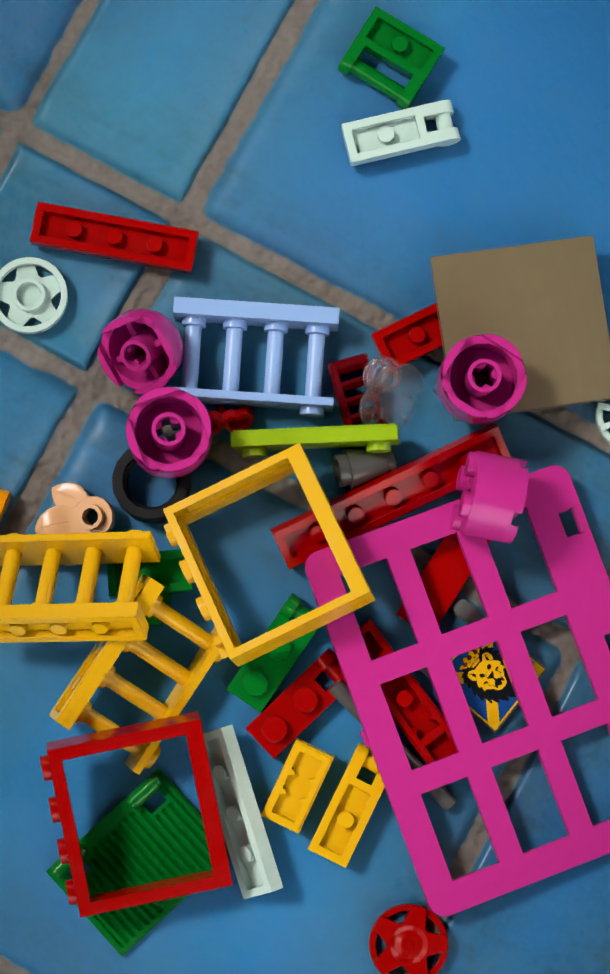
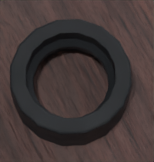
[112,449,192,523]

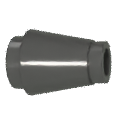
[333,449,396,490]

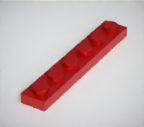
[270,422,511,570]

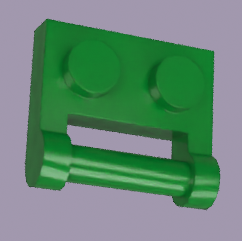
[337,6,445,110]

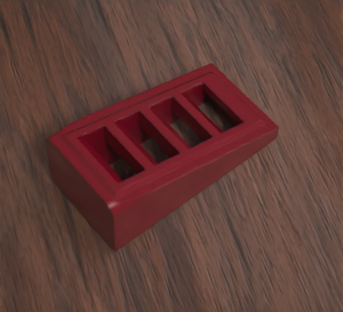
[327,353,387,425]

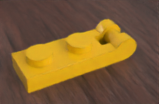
[307,742,384,868]

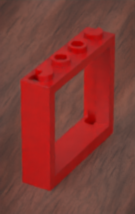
[40,711,233,918]

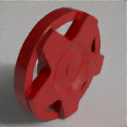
[369,904,449,974]

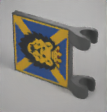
[418,599,547,734]

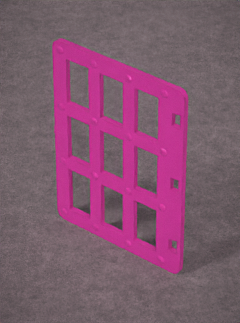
[305,465,610,916]

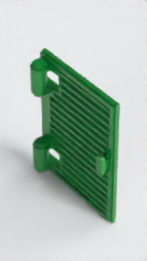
[46,768,230,956]

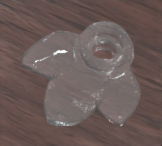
[359,356,424,430]

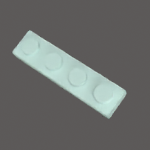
[203,725,283,900]

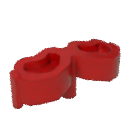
[208,406,255,436]

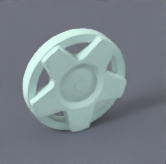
[0,257,68,334]

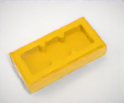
[261,738,335,834]

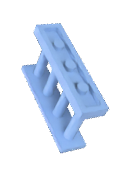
[167,296,340,418]

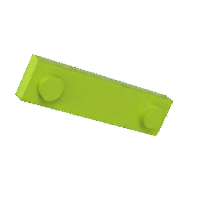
[231,423,401,459]

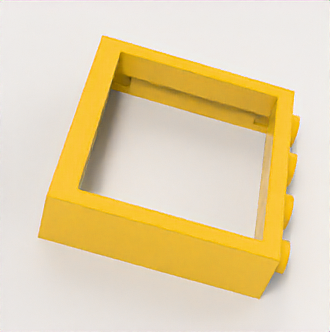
[163,443,376,667]

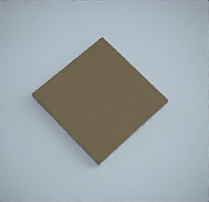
[429,235,610,421]

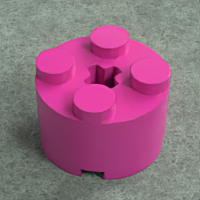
[437,334,527,425]
[126,387,212,478]
[450,450,529,544]

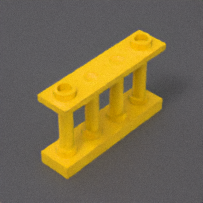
[0,530,161,643]
[49,574,223,775]

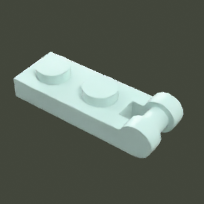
[341,100,461,167]

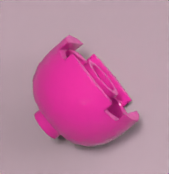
[98,308,183,395]

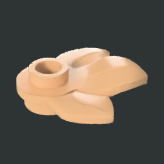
[35,482,115,566]

